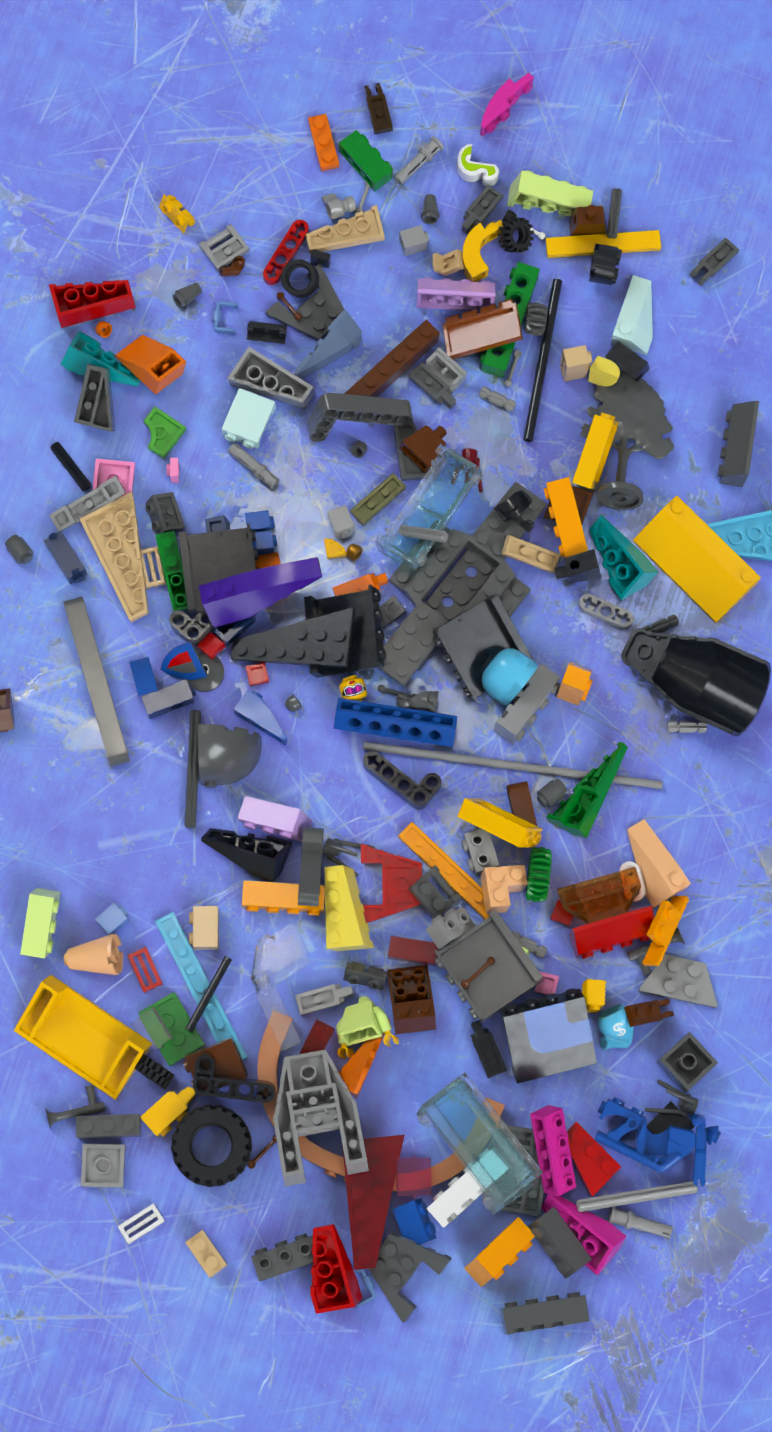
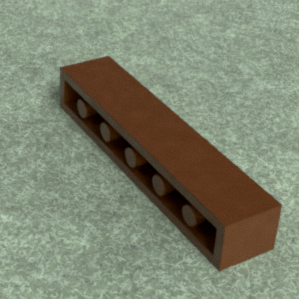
[344,319,440,397]

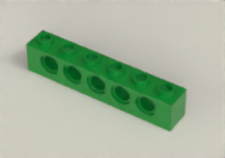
[480,262,540,378]

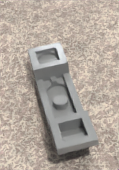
[49,476,126,532]

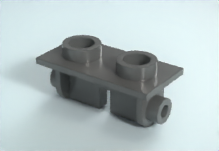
[343,961,387,990]

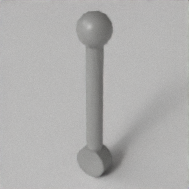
[355,181,371,213]
[504,350,522,387]

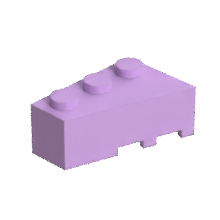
[238,796,312,842]

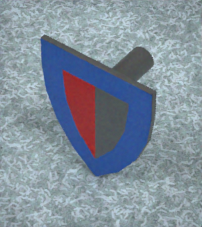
[160,642,208,680]

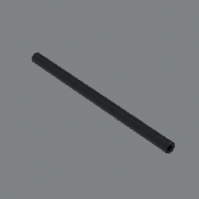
[523,279,562,442]

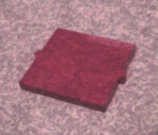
[396,1156,432,1198]

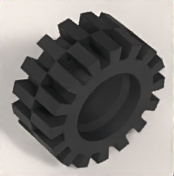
[498,218,534,253]
[135,1055,175,1089]

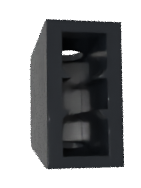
[554,549,601,583]

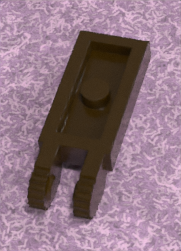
[364,83,393,135]

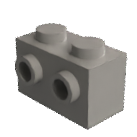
[461,829,500,876]
[426,907,476,950]

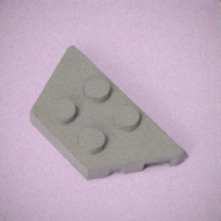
[638,955,717,1008]

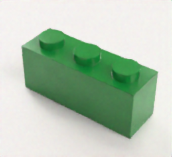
[339,130,393,192]

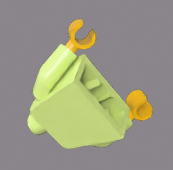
[336,996,399,1059]

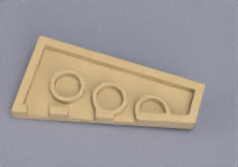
[306,205,385,254]

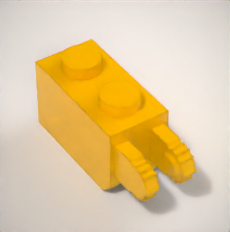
[140,1086,196,1137]

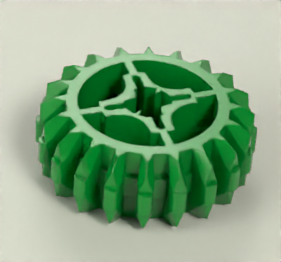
[526,847,552,902]

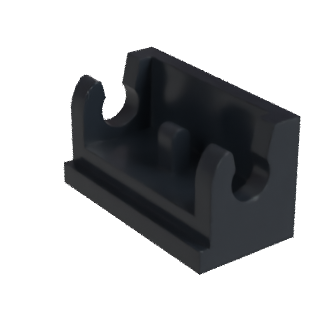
[605,341,650,382]

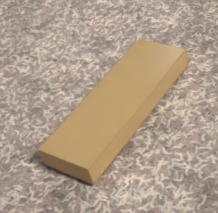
[502,535,560,573]

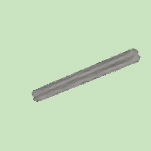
[576,1181,698,1212]

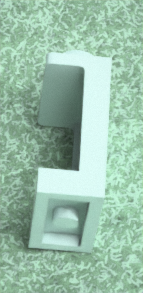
[221,388,276,449]

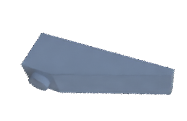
[294,310,362,379]

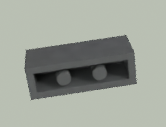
[76,1114,142,1139]
[528,1207,592,1279]

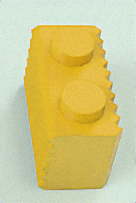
[582,979,607,1013]

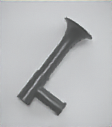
[627,927,685,976]
[45,1085,105,1129]

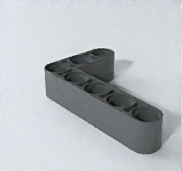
[307,393,413,442]

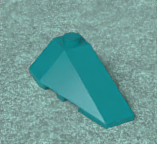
[60,331,140,386]
[589,515,658,600]

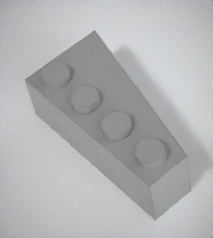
[227,347,315,409]
[493,664,561,745]

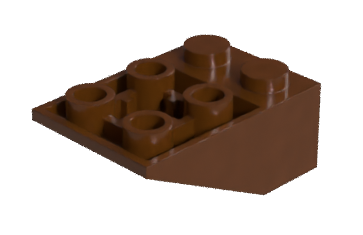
[387,965,436,1035]

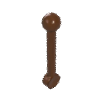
[277,292,302,320]
[461,957,495,989]
[247,1135,277,1169]

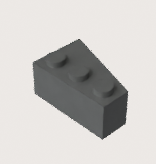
[74,364,115,432]

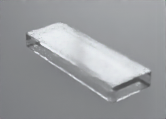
[256,986,301,1052]

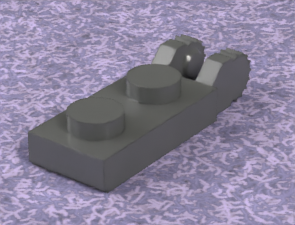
[689,238,739,286]

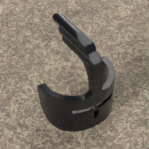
[493,490,534,532]

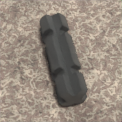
[642,614,679,633]

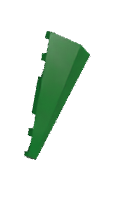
[546,742,628,838]

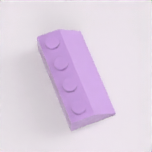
[416,277,495,311]

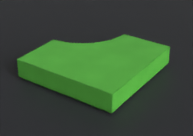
[143,406,187,460]

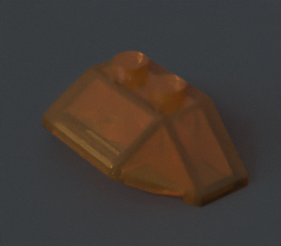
[557,867,641,924]

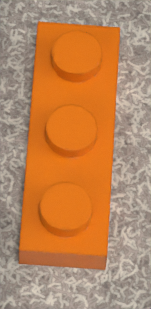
[308,114,339,171]

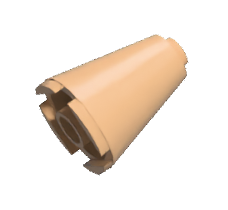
[64,934,123,975]

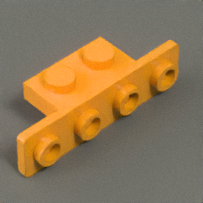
[642,896,689,966]

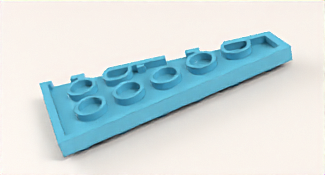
[707,510,772,561]

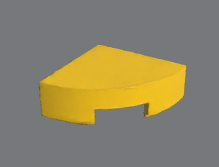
[324,538,347,559]

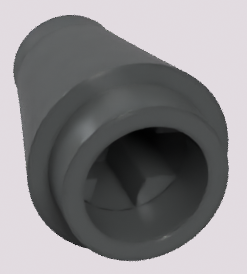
[421,194,440,224]
[173,283,202,308]

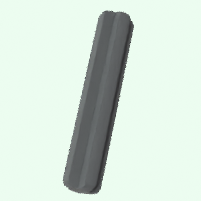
[607,188,622,239]

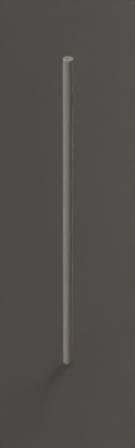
[363,742,663,789]

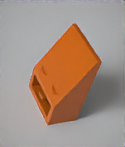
[115,335,186,395]

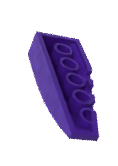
[199,557,322,628]

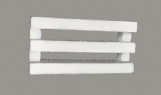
[118,1203,165,1244]

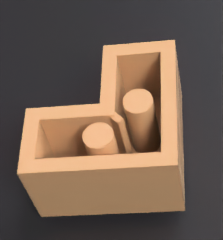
[480,865,528,914]

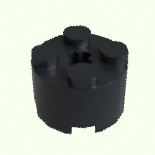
[589,244,622,285]

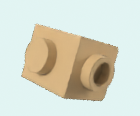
[432,249,464,276]

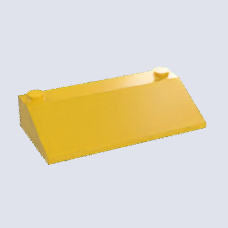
[633,496,761,623]
[13,975,153,1100]

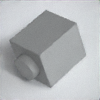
[399,225,429,256]
[327,505,354,539]

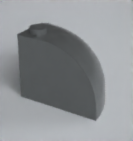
[198,724,262,788]

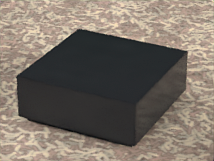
[310,250,331,268]

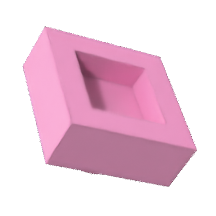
[166,458,179,483]
[534,971,559,995]

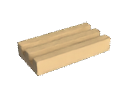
[141,546,166,589]

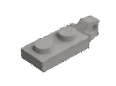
[295,984,354,1016]

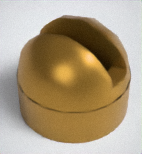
[346,544,363,561]

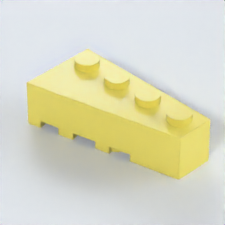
[324,865,374,951]

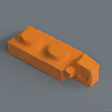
[332,573,388,596]

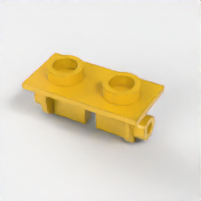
[159,194,196,234]

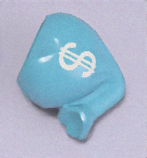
[598,1004,634,1051]

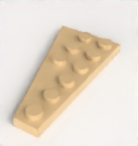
[80,492,149,623]

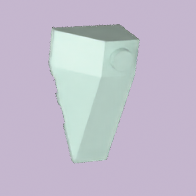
[610,275,653,356]

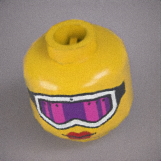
[339,675,367,701]

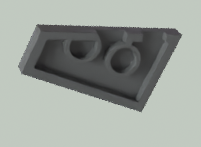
[393,422,440,481]

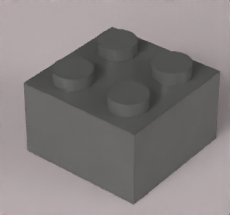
[657,1032,718,1093]

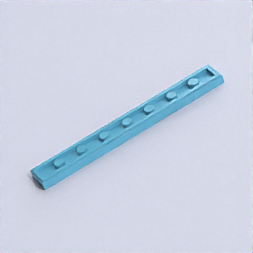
[155,912,248,1060]

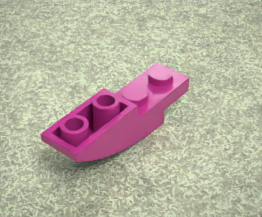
[480,72,534,137]

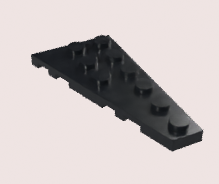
[231,608,355,668]

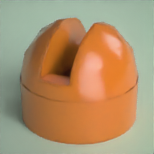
[95,321,112,338]

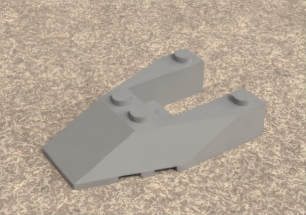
[273,1049,369,1187]

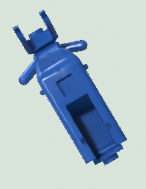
[595,1097,721,1187]

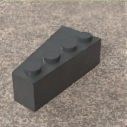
[500,1292,590,1335]

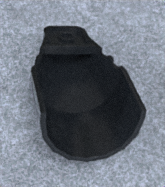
[621,628,771,736]

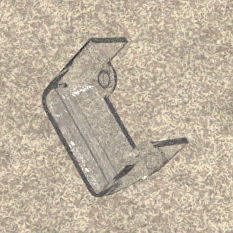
[251,923,310,995]

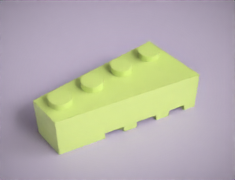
[507,170,593,217]

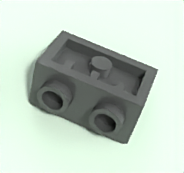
[146,492,185,535]

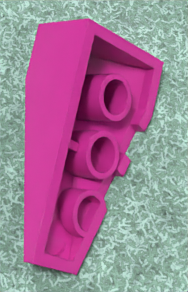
[541,1194,627,1275]

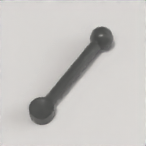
[378,685,417,698]

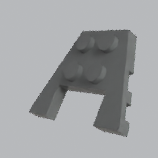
[265,264,344,341]
[369,1232,452,1323]

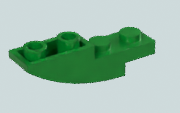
[155,531,188,612]

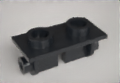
[247,321,287,344]

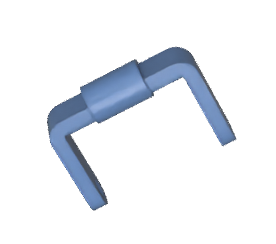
[212,301,239,334]
[354,1269,376,1308]

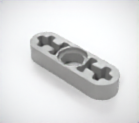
[578,594,633,629]

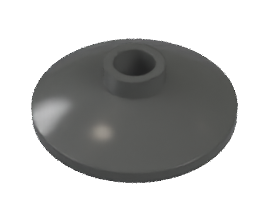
[187,653,224,692]

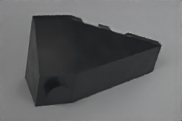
[201,828,292,882]

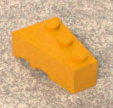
[556,662,593,706]
[464,1217,535,1287]

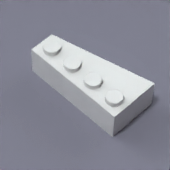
[426,1147,512,1228]

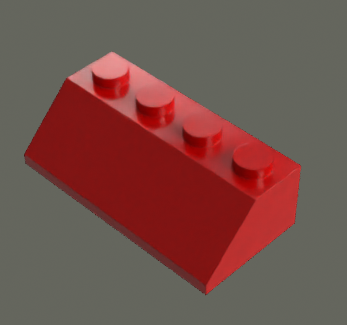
[569,906,654,959]

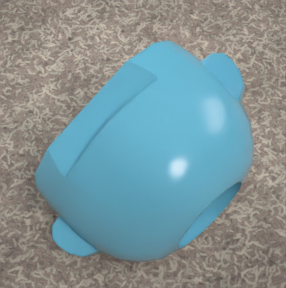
[482,648,538,707]

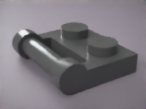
[408,865,461,919]

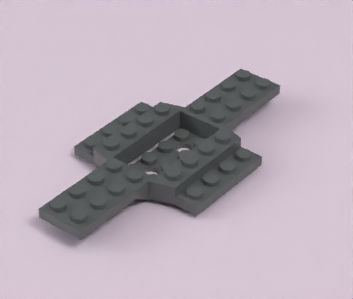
[378,481,547,687]

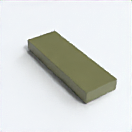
[350,473,406,526]

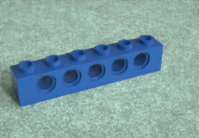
[334,698,458,747]

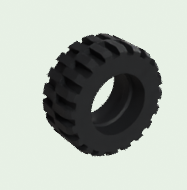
[171,1104,252,1187]

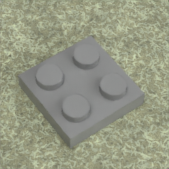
[81,1144,125,1188]

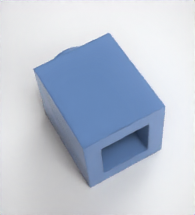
[95,903,129,935]

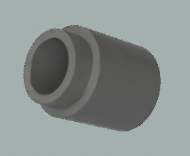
[5,535,34,564]
[537,779,567,808]

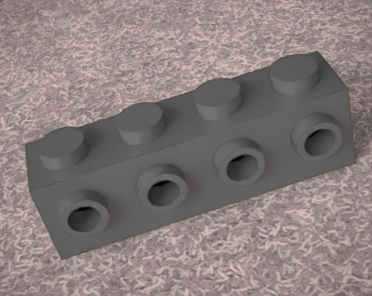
[251,1233,313,1281]

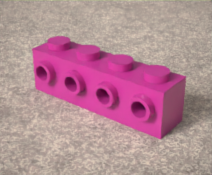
[530,1105,576,1196]

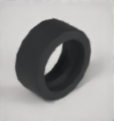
[281,259,319,298]

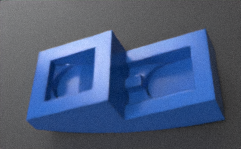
[129,657,158,696]

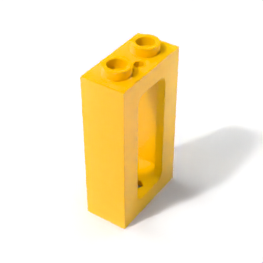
[572,412,619,489]
[457,798,542,847]

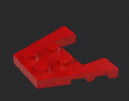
[361,844,422,923]

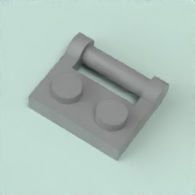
[198,224,249,271]

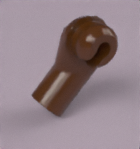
[219,256,245,277]

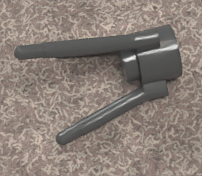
[323,838,375,877]
[645,1080,698,1117]

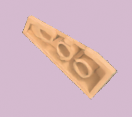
[627,819,691,909]

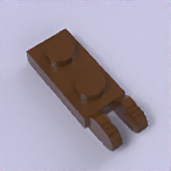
[624,999,674,1027]

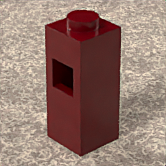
[387,936,441,966]

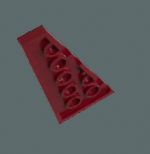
[342,1135,405,1270]

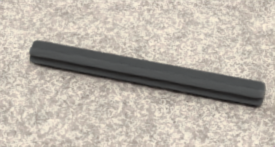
[185,710,201,828]

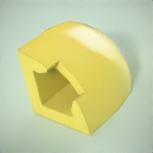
[588,356,620,387]

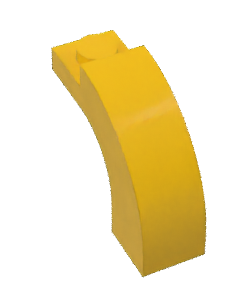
[462,220,503,282]

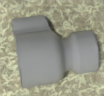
[322,193,356,220]

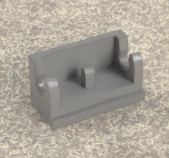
[425,347,467,393]

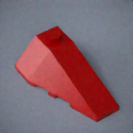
[310,1224,362,1314]

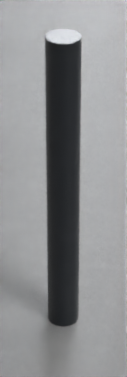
[185,956,232,1033]

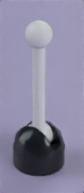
[502,209,546,240]

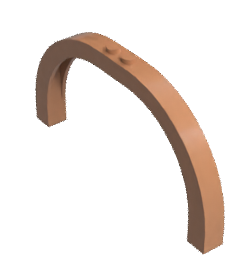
[257,1010,505,1192]

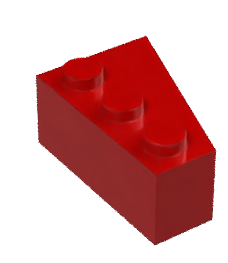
[567,1122,621,1197]

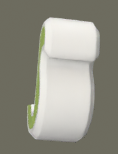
[457,144,499,186]

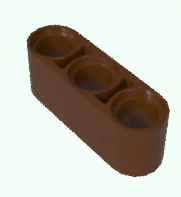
[506,781,537,826]

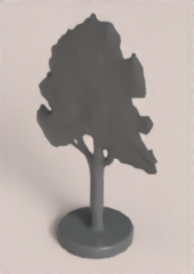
[580,370,674,510]

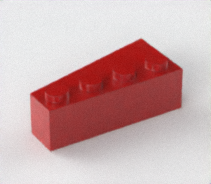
[49,280,136,328]

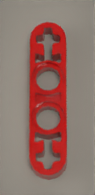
[263,220,309,285]

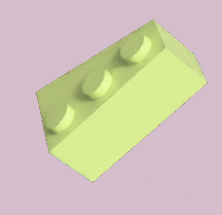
[20,888,61,959]

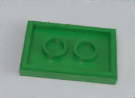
[138,992,205,1067]

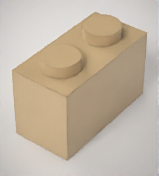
[560,345,592,382]
[189,906,219,950]
[185,1230,228,1278]

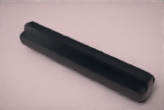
[50,442,91,491]

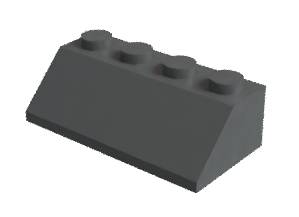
[717,401,759,487]

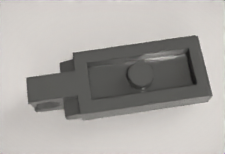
[461,185,503,234]
[408,362,456,409]

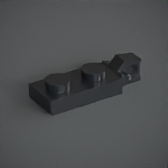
[470,1020,507,1079]

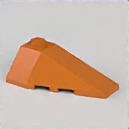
[338,1019,390,1098]

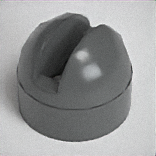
[350,440,367,458]
[285,694,302,712]

